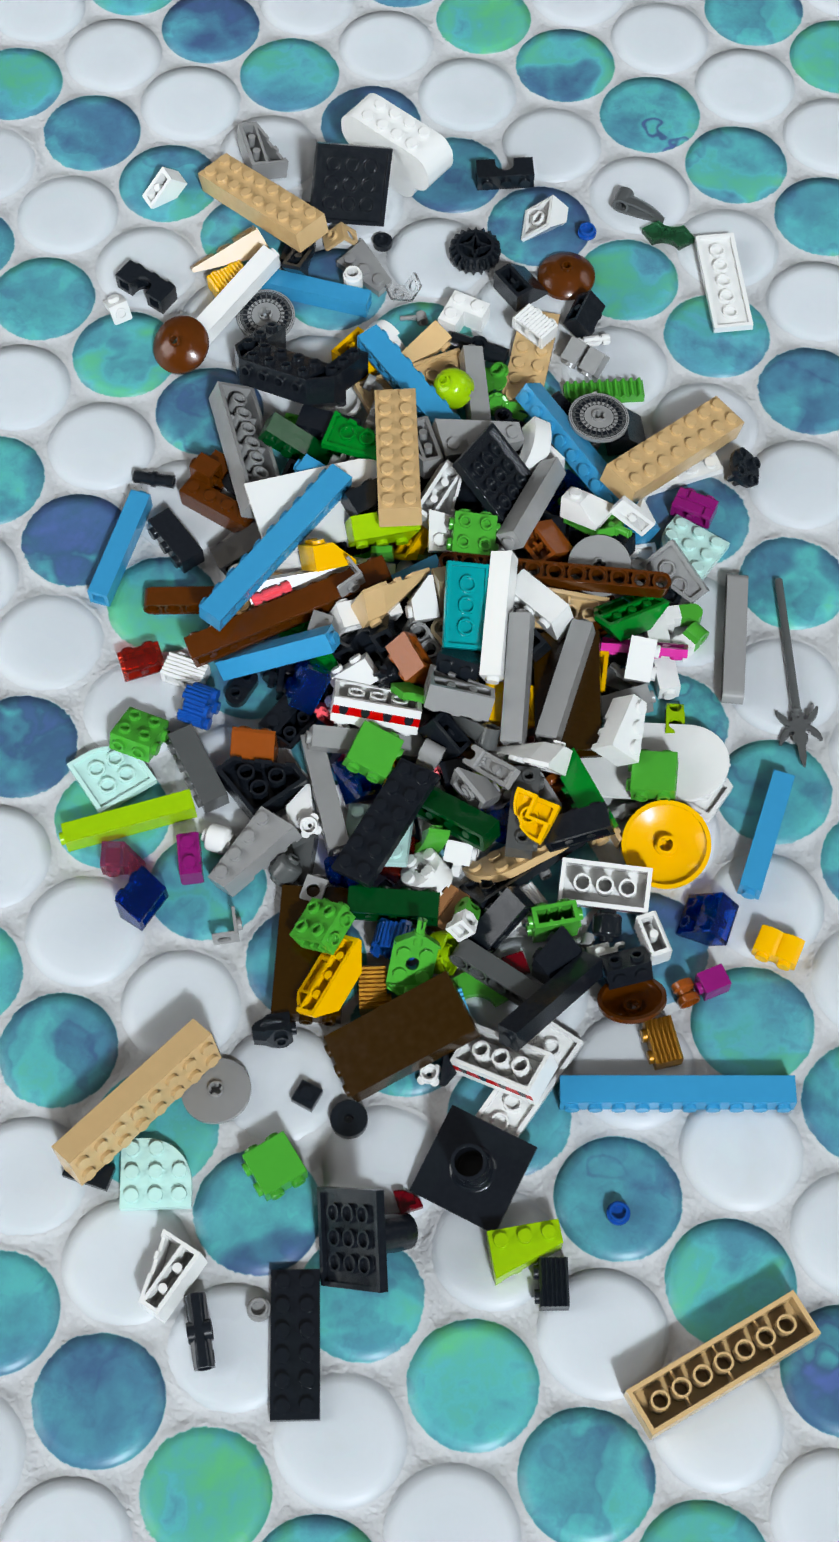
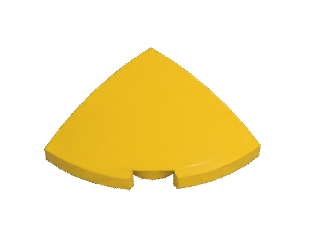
[513,787,561,845]

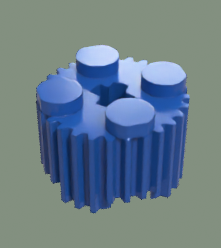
[177,682,221,730]
[370,918,415,961]

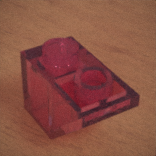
[100,841,148,877]

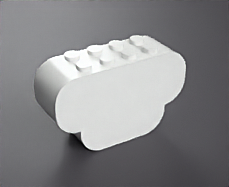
[341,93,453,197]

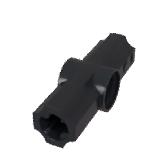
[449,332,509,364]
[185,1292,216,1371]

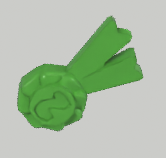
[489,392,528,422]

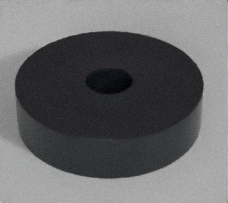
[330,1100,368,1139]

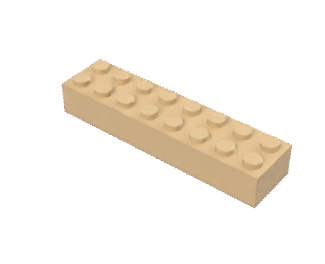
[198,153,329,253]
[374,388,422,527]
[600,396,745,503]
[51,1019,221,1186]
[623,1290,821,1440]

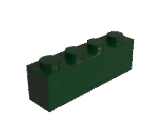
[258,412,341,466]
[417,787,500,852]
[347,884,440,926]

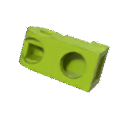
[665,703,685,733]

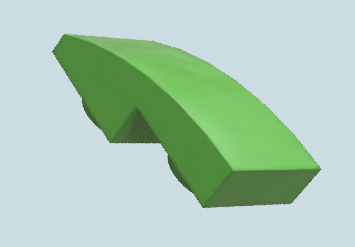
[414,825,450,853]

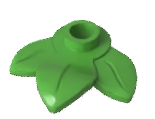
[485,362,509,394]

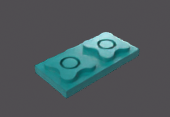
[442,560,490,651]

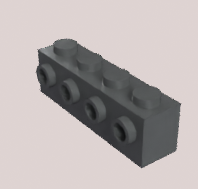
[167,724,229,814]
[505,765,544,859]

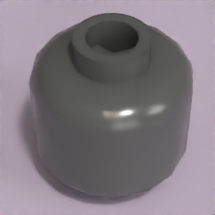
[269,853,303,887]

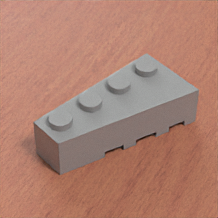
[432,418,525,463]
[208,806,302,897]

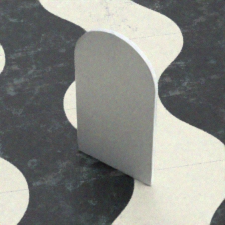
[244,459,378,554]
[563,723,731,802]

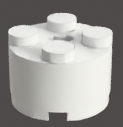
[401,848,453,896]

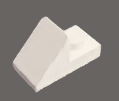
[610,495,656,536]

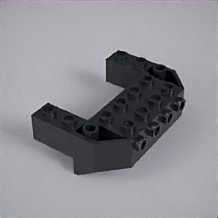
[234,322,368,408]

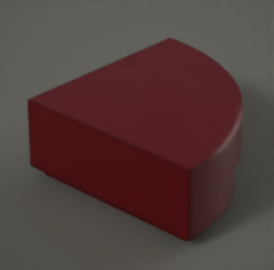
[501,951,530,975]
[393,1190,423,1213]

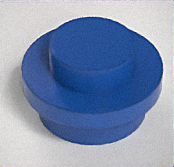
[577,222,597,241]
[606,1201,630,1226]

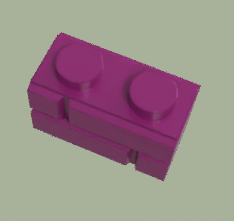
[670,487,719,529]
[176,832,204,885]

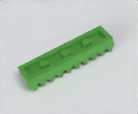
[563,377,645,404]

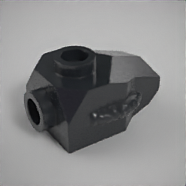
[252,1012,297,1048]

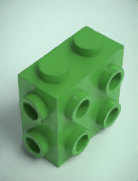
[446,509,501,556]
[109,707,170,763]
[342,720,404,784]
[626,749,679,802]
[289,898,356,955]
[525,898,583,943]
[241,1131,308,1201]

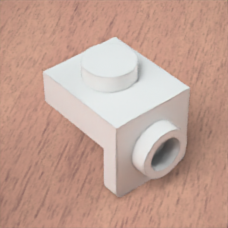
[103,294,133,325]

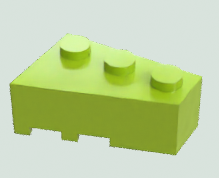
[345,512,421,549]
[486,1219,563,1286]

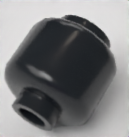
[592,909,622,942]

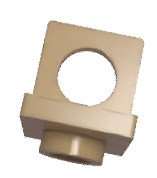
[322,222,358,251]

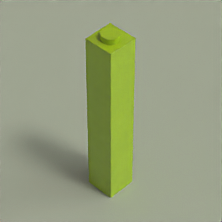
[59,789,197,852]

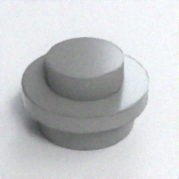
[247,1297,271,1322]

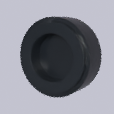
[373,232,392,252]

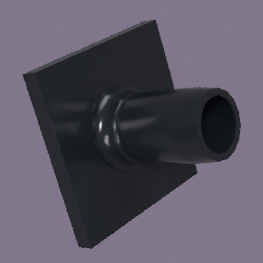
[310,142,393,227]
[452,423,532,525]
[409,1105,538,1231]
[317,1186,418,1293]

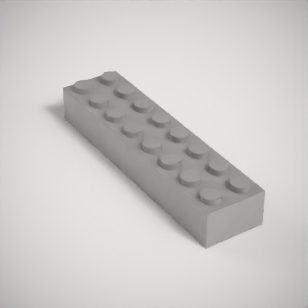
[209,381,280,519]

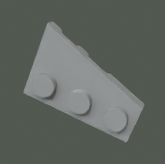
[336,239,392,297]
[639,539,710,603]

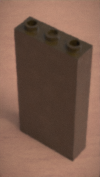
[534,630,602,758]
[271,885,349,1026]
[324,971,481,1102]

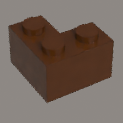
[189,449,229,492]

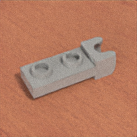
[462,744,521,791]

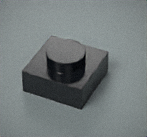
[291,1079,323,1113]

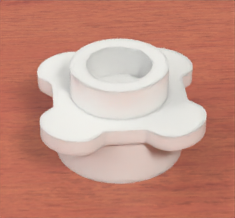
[298,813,322,838]
[417,1063,441,1087]

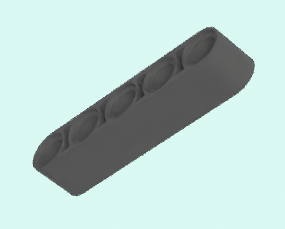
[449,939,542,1006]

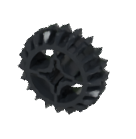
[449,227,501,275]

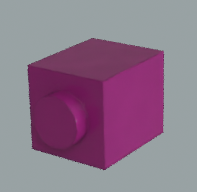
[694,963,732,1001]

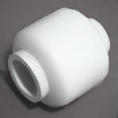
[201,823,236,855]

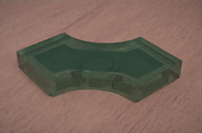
[642,221,695,250]

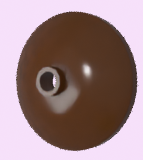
[537,252,595,301]
[153,316,209,375]
[597,979,667,1024]

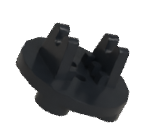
[728,447,761,488]

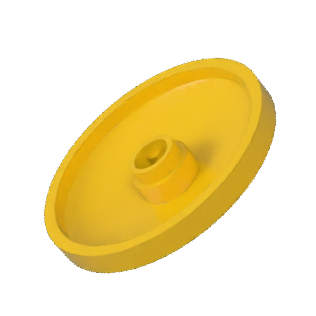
[621,800,711,890]

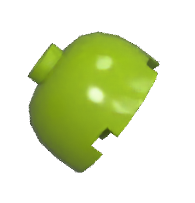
[433,368,474,410]
[429,930,459,976]

